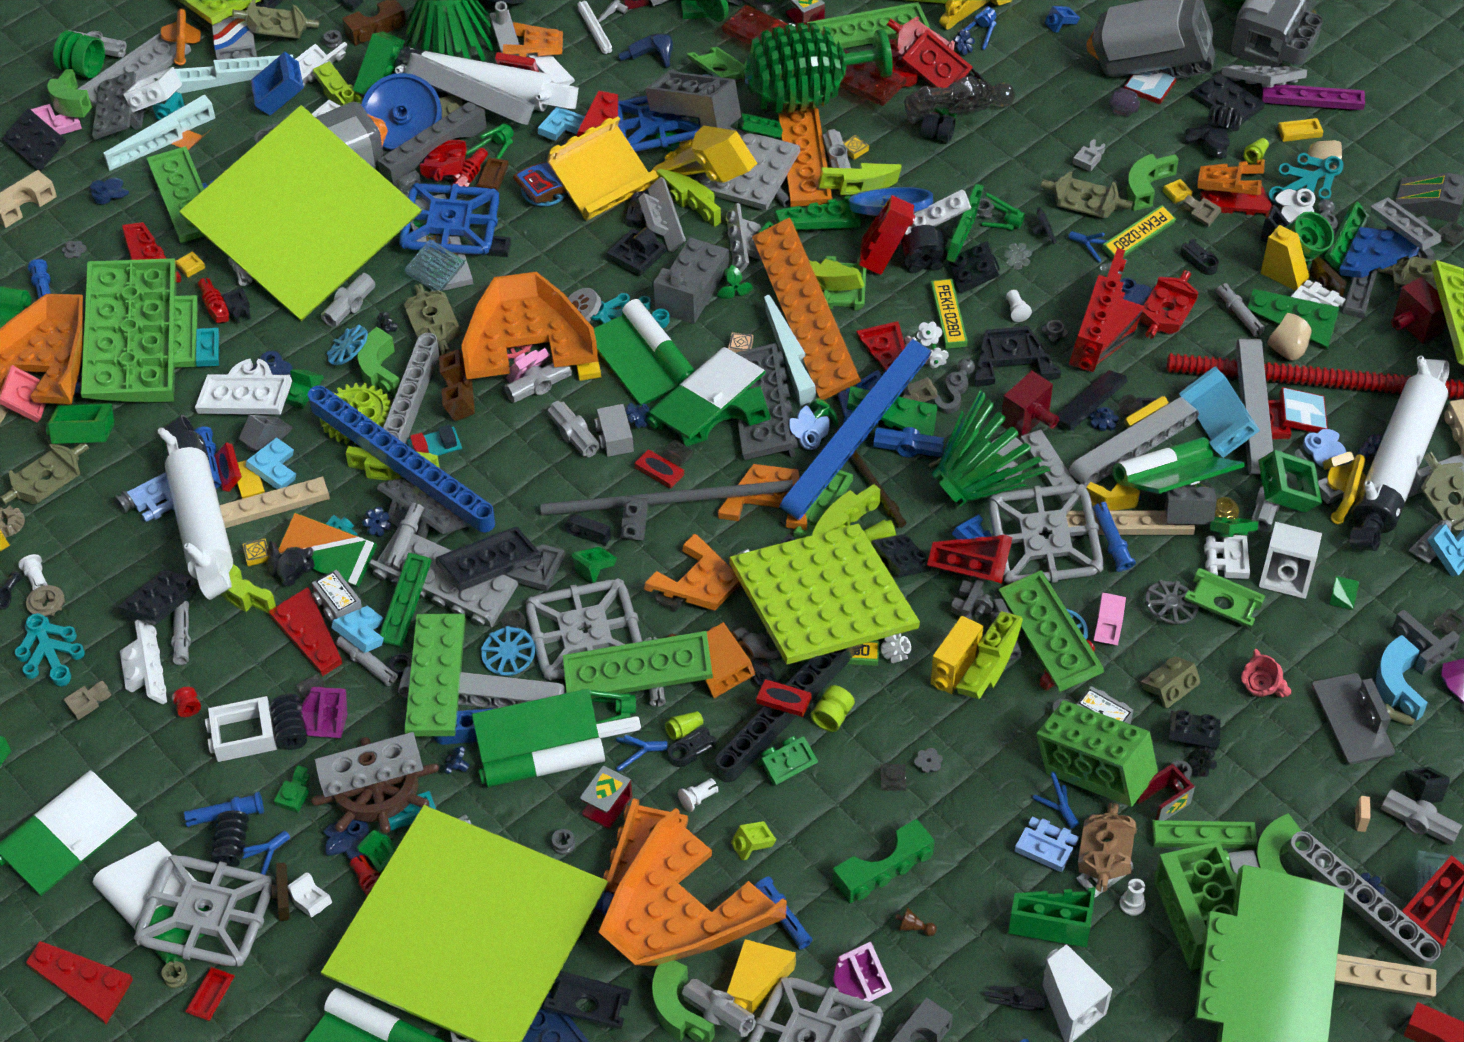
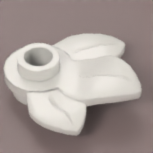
[1275,189,1315,223]

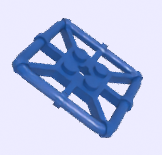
[618,95,701,152]
[399,183,499,255]

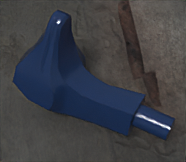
[618,33,673,68]

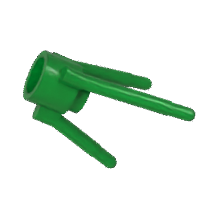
[466,123,514,159]
[981,193,1025,231]
[589,690,636,724]

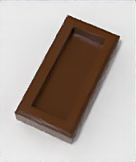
[477,157,509,191]

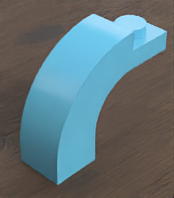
[1376,635,1428,721]

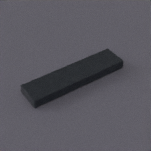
[1057,370,1128,431]

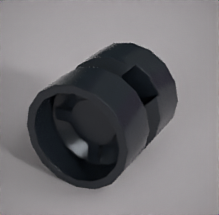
[921,111,956,143]

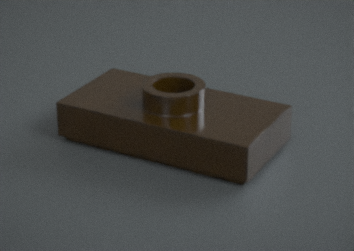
[1309,256,1347,297]
[272,862,290,921]

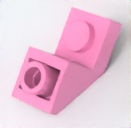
[1093,592,1126,645]

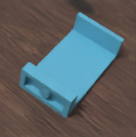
[1179,367,1260,458]

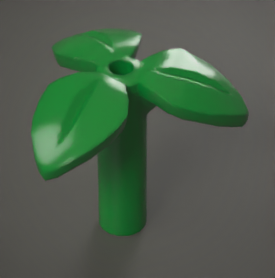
[717,265,753,299]
[808,397,838,427]

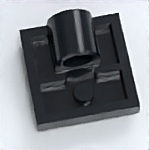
[607,228,666,276]
[950,241,1000,294]
[871,534,932,578]
[1168,710,1221,751]

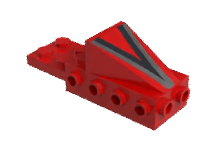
[1069,248,1144,372]

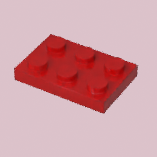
[901,29,973,96]

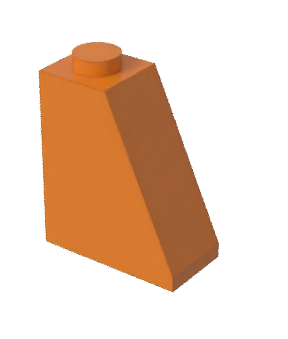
[706,622,756,698]

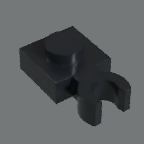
[222,288,251,323]

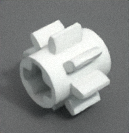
[881,633,911,663]

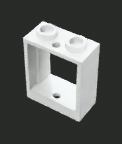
[124,67,182,112]
[205,696,277,762]

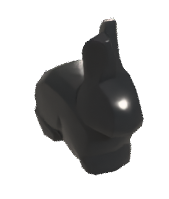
[1185,124,1230,159]
[267,541,315,586]

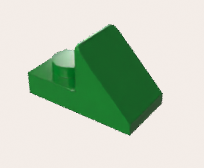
[285,369,324,409]
[572,547,617,583]

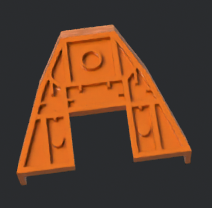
[461,272,598,379]
[0,294,83,404]
[599,808,787,966]

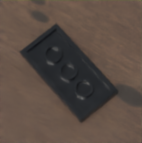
[435,526,541,592]

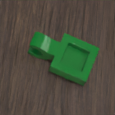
[274,765,310,813]

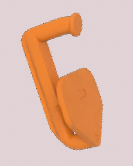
[161,9,201,65]

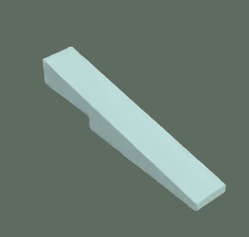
[175,55,293,93]
[104,94,215,171]
[764,295,816,406]

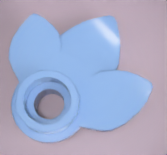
[789,406,829,450]
[1303,429,1347,468]

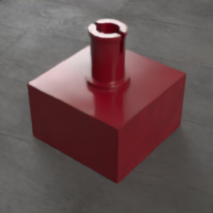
[1391,277,1446,343]
[1001,371,1060,438]

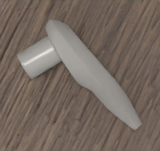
[597,0,628,22]

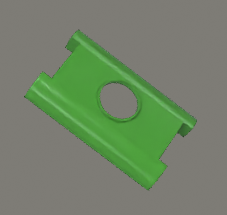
[687,47,744,80]
[824,256,866,310]
[1184,568,1265,628]

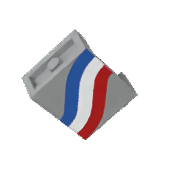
[212,17,257,60]

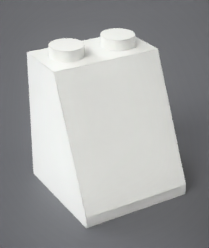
[1259,522,1322,599]
[1043,944,1112,1042]

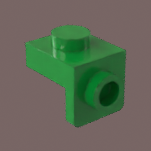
[357,830,397,874]

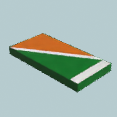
[278,512,378,587]

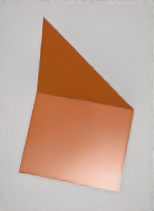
[172,130,210,150]

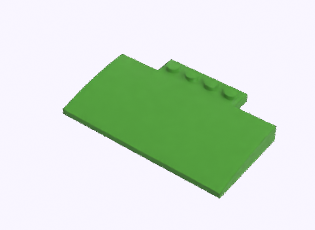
[81,258,198,402]
[1194,864,1344,1042]

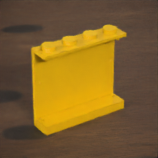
[547,116,658,221]

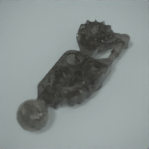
[904,77,1015,119]

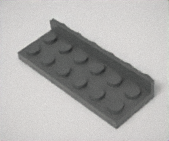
[736,343,798,460]

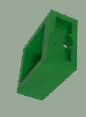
[46,404,115,444]
[1258,450,1322,513]

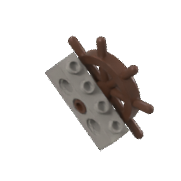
[311,732,439,834]

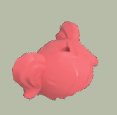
[1241,649,1291,698]

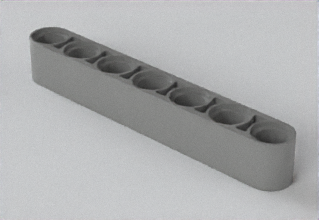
[405,53,535,125]
[383,333,439,444]
[1236,339,1273,474]
[1069,397,1199,486]
[398,667,567,709]
[1288,831,1441,967]

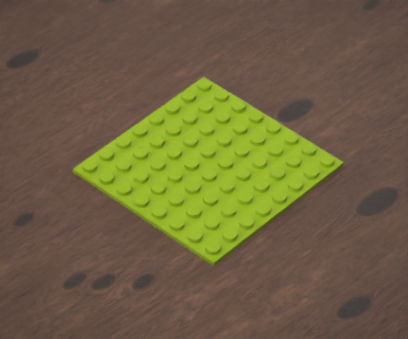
[179,105,422,321]
[321,805,608,1042]

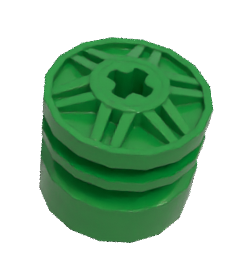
[53,30,105,78]
[1285,211,1334,266]

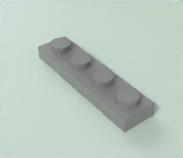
[1370,198,1441,251]
[1020,430,1081,506]

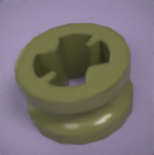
[161,961,188,988]

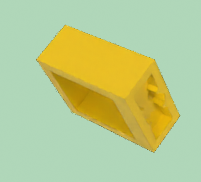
[930,616,983,694]

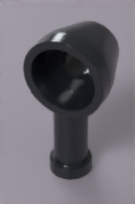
[0,571,22,609]

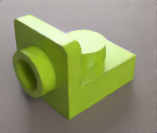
[731,821,776,860]

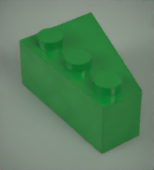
[353,31,405,95]
[1008,887,1096,948]

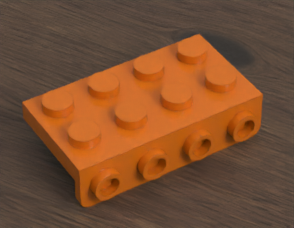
[603,798,688,894]

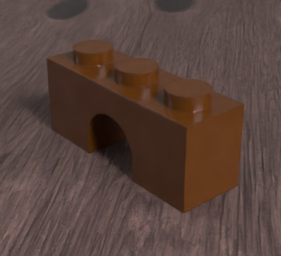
[342,0,407,46]
[439,349,475,421]

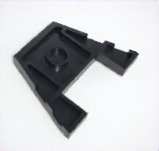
[975,326,1061,386]

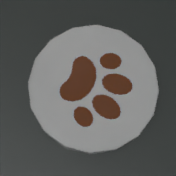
[568,288,601,322]

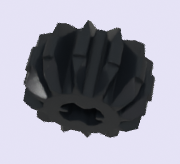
[1207,105,1242,132]

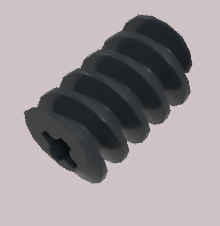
[270,694,307,750]
[211,810,249,867]

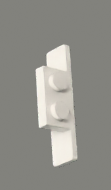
[296,42,348,86]
[898,190,971,245]
[120,620,167,704]

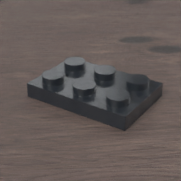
[1192,73,1265,124]
[2,108,67,171]
[118,570,200,625]

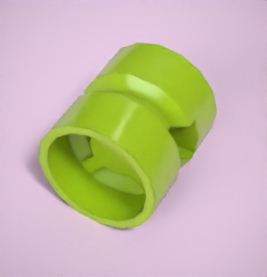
[811,685,855,732]

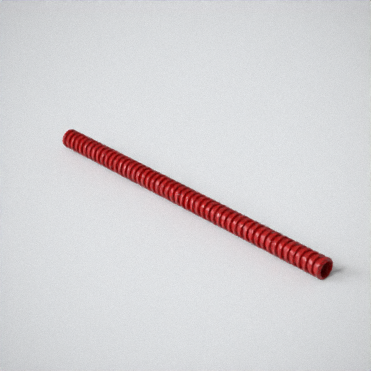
[1166,353,1464,400]

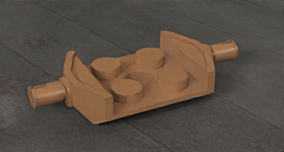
[1078,803,1137,892]

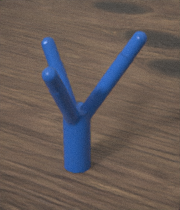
[1069,231,1109,263]
[616,735,667,771]
[1033,772,1079,828]
[242,831,290,875]

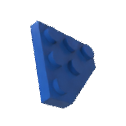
[1340,227,1420,278]

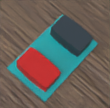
[407,424,462,456]

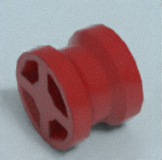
[172,687,201,717]

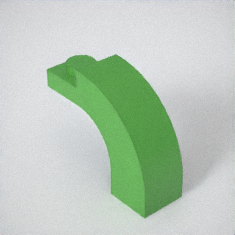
[47,69,92,117]
[1126,154,1179,211]
[358,327,400,397]
[1255,813,1302,874]
[652,960,715,1042]

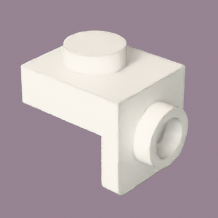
[287,873,332,918]

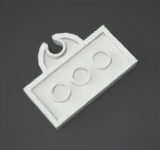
[195,359,292,414]

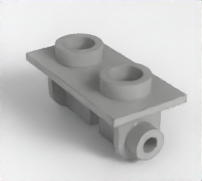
[1409,520,1455,564]

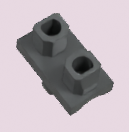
[621,496,649,540]
[951,578,994,620]

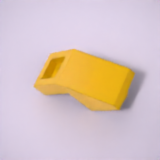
[1086,482,1140,511]

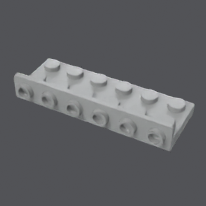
[369,527,518,627]

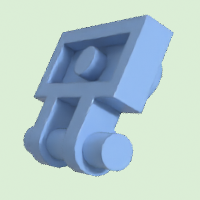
[127,472,174,522]
[1015,816,1079,872]

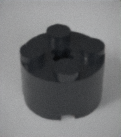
[901,225,947,273]

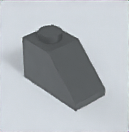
[239,415,293,452]

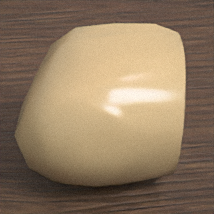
[1303,140,1342,178]
[1267,313,1312,361]

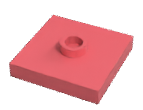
[0,365,46,422]

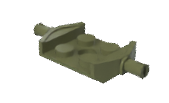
[232,0,319,38]
[1041,172,1133,218]
[1378,256,1458,291]
[404,284,460,355]
[0,443,89,505]
[1421,451,1464,533]

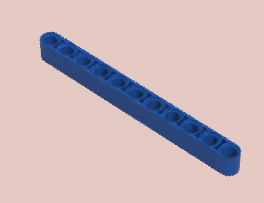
[779,339,932,520]
[308,386,495,532]

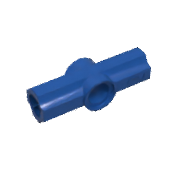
[874,427,944,457]

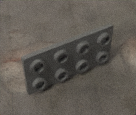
[92,71,144,139]
[377,477,471,539]
[1312,673,1395,765]

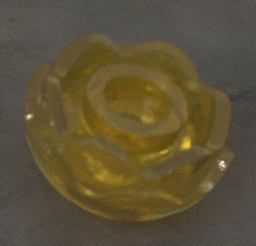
[1215,497,1239,519]

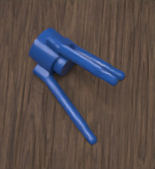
[957,6,997,50]

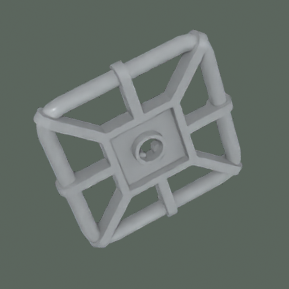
[989,484,1103,585]
[525,578,642,681]
[134,854,274,968]
[748,976,883,1042]

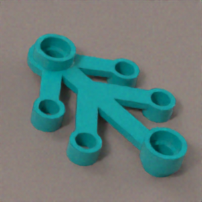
[1269,153,1344,205]
[590,293,670,328]
[15,613,85,687]

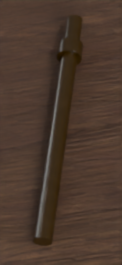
[833,429,907,528]

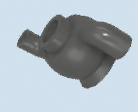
[731,627,782,662]

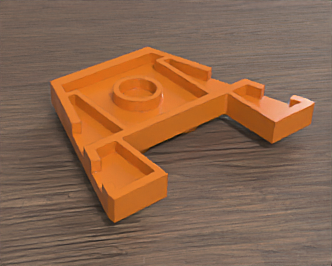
[503,22,563,57]
[1198,159,1265,195]
[718,464,807,530]
[644,534,740,610]

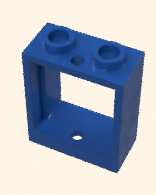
[251,52,304,116]

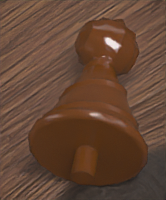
[895,907,937,936]

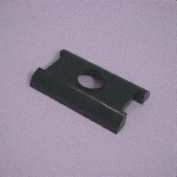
[543,971,632,1030]

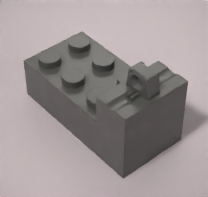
[646,71,741,130]
[654,238,729,324]

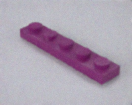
[1262,84,1365,110]

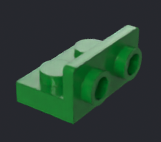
[736,113,783,139]
[757,736,818,786]

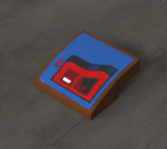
[513,162,567,203]

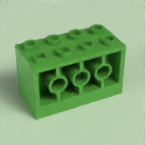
[1036,700,1158,807]
[1154,841,1237,970]

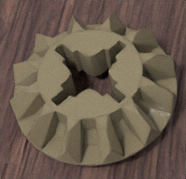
[0,505,25,537]
[26,585,65,617]

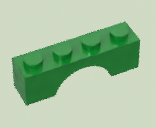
[681,386,771,447]
[832,818,935,904]

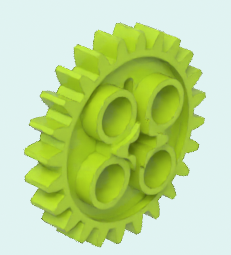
[320,383,391,444]

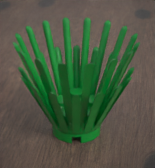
[405,0,495,62]
[931,390,1051,507]

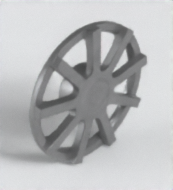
[1146,580,1199,624]

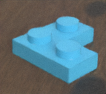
[538,106,585,141]
[246,437,296,489]
[1427,524,1464,577]
[331,606,384,653]

